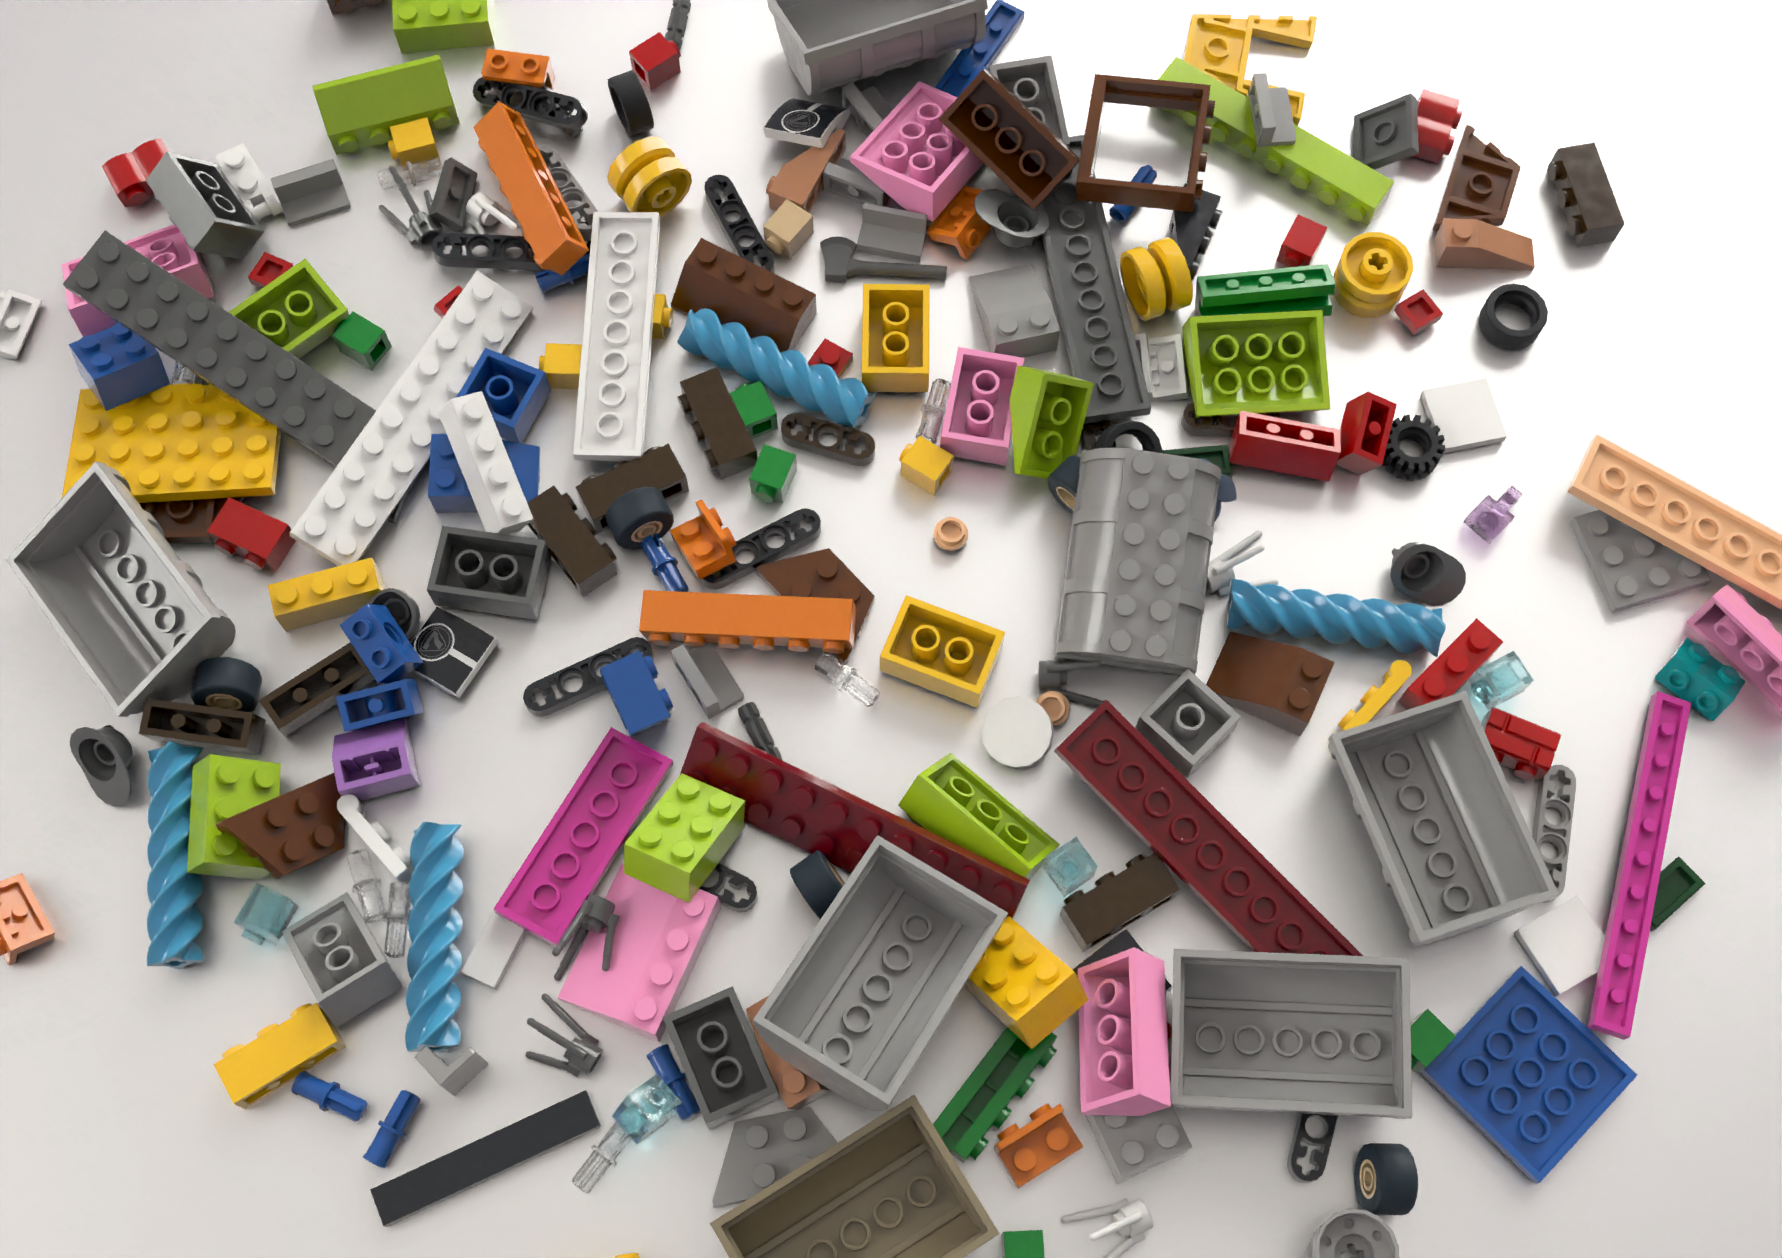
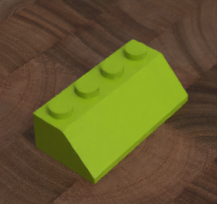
[312,54,460,155]
[898,753,1060,880]

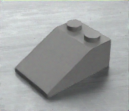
[988,55,1070,147]
[968,264,1060,358]
[281,892,403,1028]

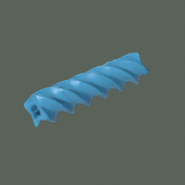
[677,308,876,428]
[1226,579,1446,657]
[147,742,204,969]
[405,822,464,1053]

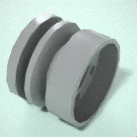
[1307,1209,1399,1258]

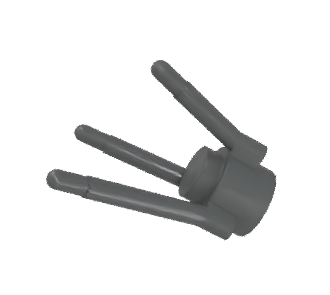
[379,165,443,247]
[1039,659,1104,707]
[552,895,620,981]
[525,993,604,1077]

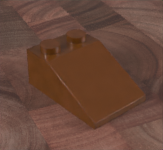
[1206,632,1335,736]

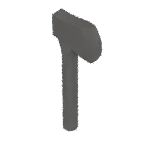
[820,236,947,281]

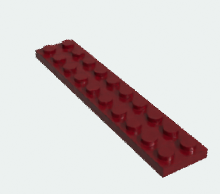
[1054,699,1363,956]
[680,722,1030,919]

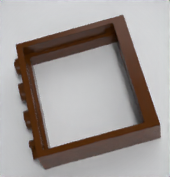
[1076,74,1215,212]

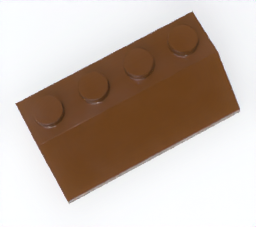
[939,69,1080,210]
[671,238,817,352]

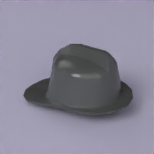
[974,189,1049,248]
[1390,542,1466,606]
[69,725,133,806]

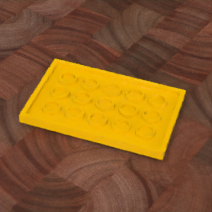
[62,383,281,503]

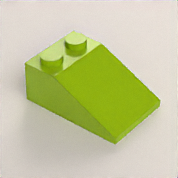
[1010,365,1094,479]

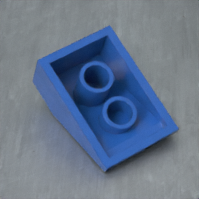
[428,434,541,513]

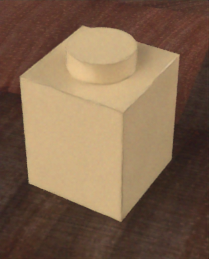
[763,199,814,260]

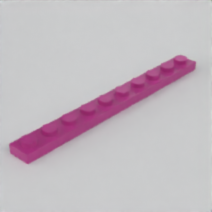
[1588,691,1691,1040]

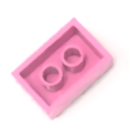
[940,347,1025,466]

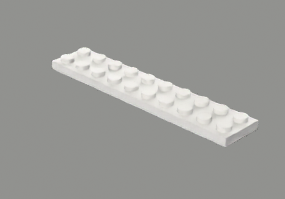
[289,271,533,566]

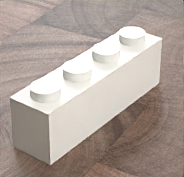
[438,391,533,535]

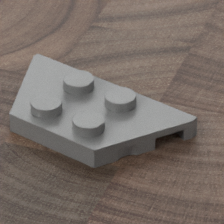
[712,1106,838,1208]

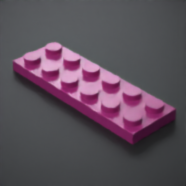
[494,727,673,947]

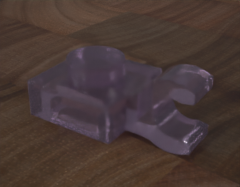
[1463,485,1522,544]

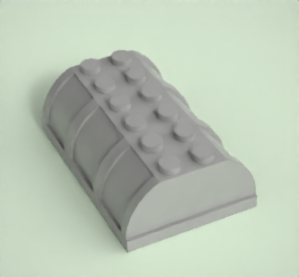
[767,0,988,96]
[1054,448,1221,676]
[6,461,236,717]
[1328,691,1559,946]
[753,835,1008,1111]
[1171,949,1412,1119]

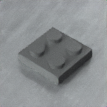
[1354,93,1419,170]

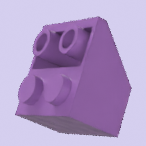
[332,718,420,801]

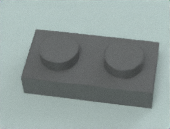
[429,157,478,231]

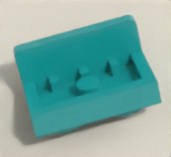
[1655,638,1746,721]

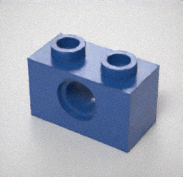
[339,604,424,683]
[336,679,424,732]

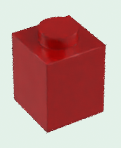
[629,32,681,91]
[1276,214,1328,268]

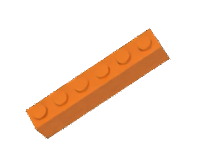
[473,102,589,275]
[639,590,857,653]

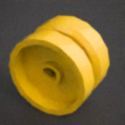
[607,137,692,217]
[1333,232,1413,318]
[1120,237,1193,321]

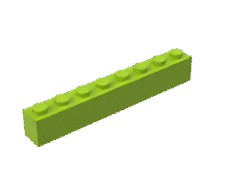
[1158,57,1395,226]

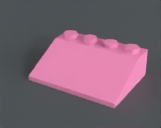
[850,82,984,222]
[62,225,215,337]
[557,864,721,1043]

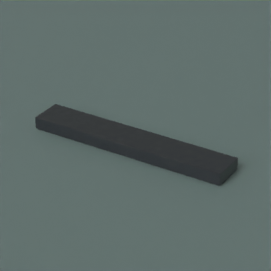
[370,1090,602,1227]

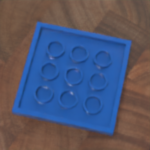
[1420,966,1637,1184]

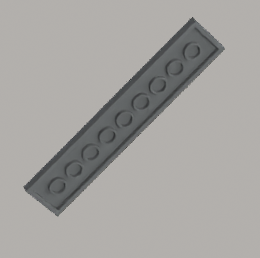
[1038,135,1151,424]
[63,230,376,467]

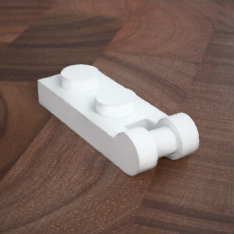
[214,142,282,223]
[337,794,412,886]

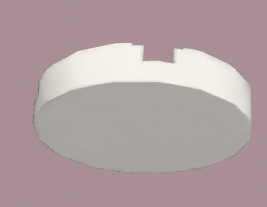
[982,696,1054,768]

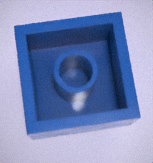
[68,323,170,411]
[457,348,551,443]
[600,650,674,737]

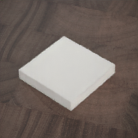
[1420,378,1507,453]
[1514,896,1605,996]

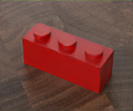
[1229,410,1341,482]
[1397,618,1504,710]

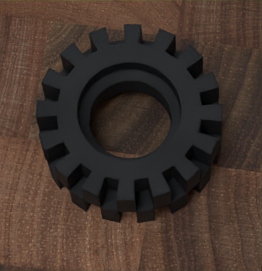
[1382,415,1445,481]

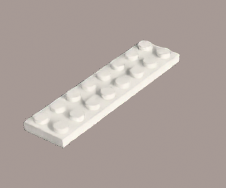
[573,212,661,461]

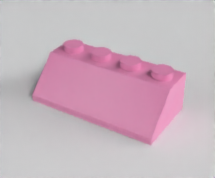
[1686,584,1782,713]
[1078,947,1171,1116]

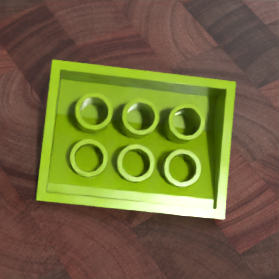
[1182,310,1331,417]

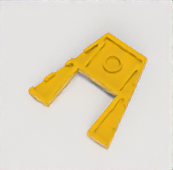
[1183,14,1317,126]

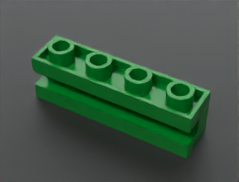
[1195,264,1335,316]
[933,1027,1057,1164]

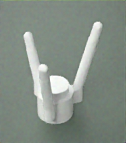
[466,193,521,251]
[1206,530,1279,597]
[1061,1199,1153,1258]

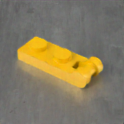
[1338,660,1412,732]

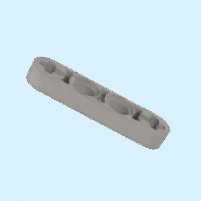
[538,147,598,241]
[1532,765,1576,903]

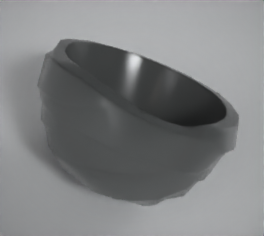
[369,588,420,640]

